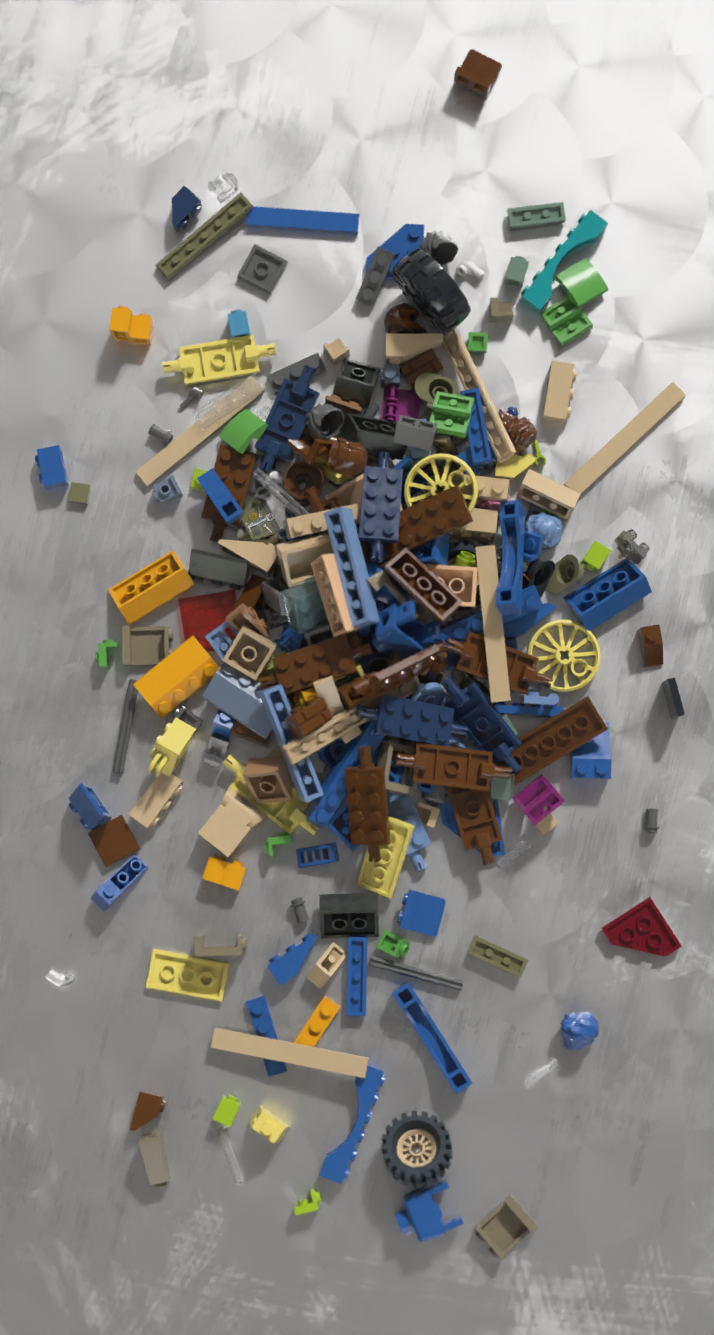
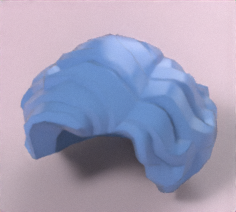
[525,512,564,550]

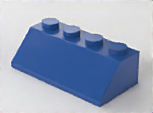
[563,558,652,631]

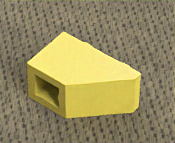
[494,453,535,481]

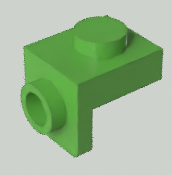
[95,639,119,668]
[264,832,292,857]

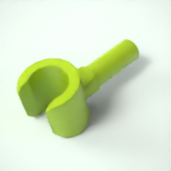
[534,440,546,466]

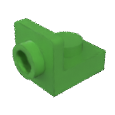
[376,930,410,959]

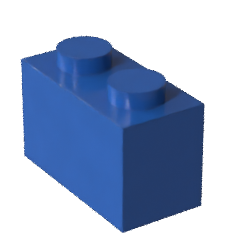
[35,445,69,490]

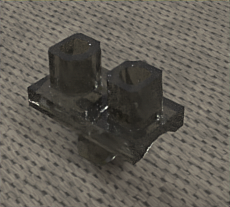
[613,529,650,566]

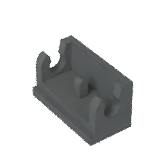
[393,415,437,451]

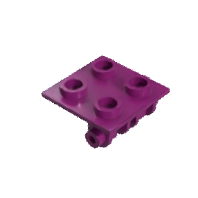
[381,384,421,422]

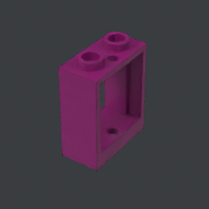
[512,775,565,826]

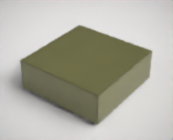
[68,482,91,504]

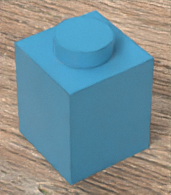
[227,310,251,338]

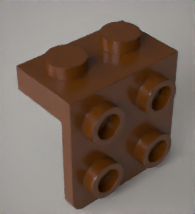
[454,49,502,97]
[287,439,335,465]

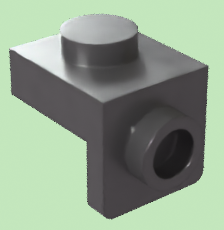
[172,706,203,731]
[202,734,231,767]

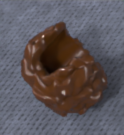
[497,409,537,453]

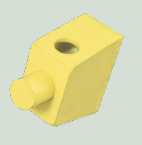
[249,1105,290,1144]

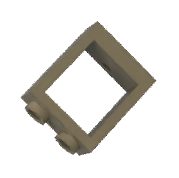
[376,739,418,796]

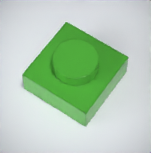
[468,332,488,353]

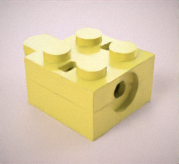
[148,718,196,777]

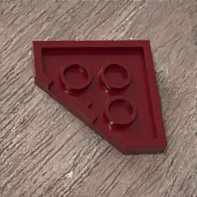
[601,897,682,957]

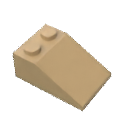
[385,334,443,367]
[218,539,279,577]

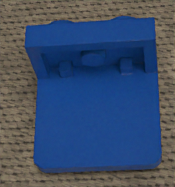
[397,890,446,936]

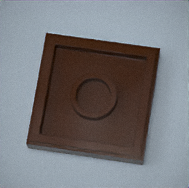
[88,815,140,867]

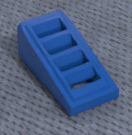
[296,842,339,868]

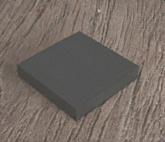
[237,244,288,295]

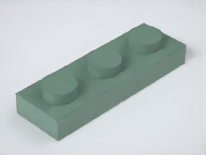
[507,202,566,229]

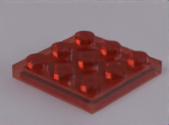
[178,590,237,653]

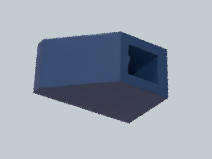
[171,185,202,233]

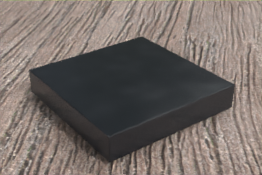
[662,677,685,719]

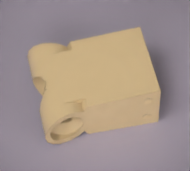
[198,787,267,858]

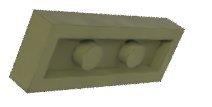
[467,936,528,978]

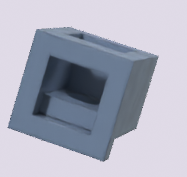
[380,364,400,388]
[151,475,183,505]

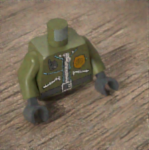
[234,486,289,545]

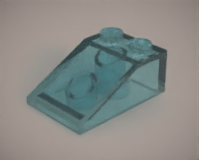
[282,581,328,635]

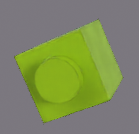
[581,540,611,572]
[212,1094,241,1127]

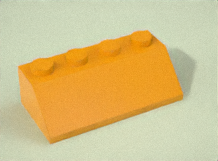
[108,550,194,624]
[133,635,219,719]

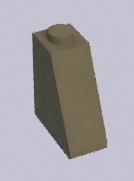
[138,1131,171,1187]

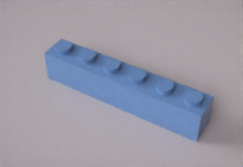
[324,507,380,627]
[259,685,324,802]

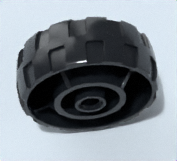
[392,248,471,333]

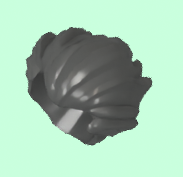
[419,230,458,267]
[307,403,344,440]

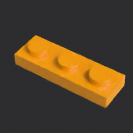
[293,996,341,1047]

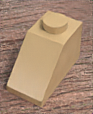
[305,942,348,989]

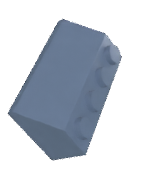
[202,662,290,739]

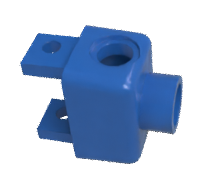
[372,600,440,660]
[394,1179,463,1242]

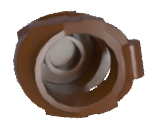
[384,302,428,334]
[328,438,368,475]

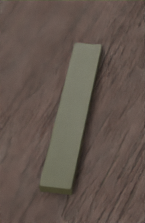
[156,192,254,281]

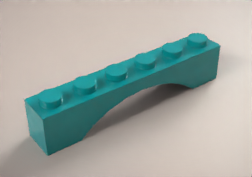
[521,210,608,315]

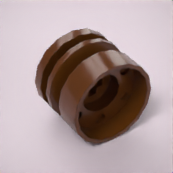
[283,460,324,507]

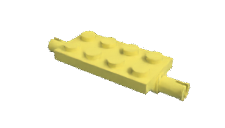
[162,335,276,385]
[223,755,321,836]

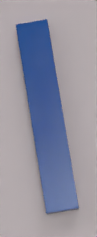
[246,206,359,234]

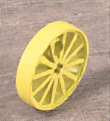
[404,454,478,514]
[527,620,600,693]

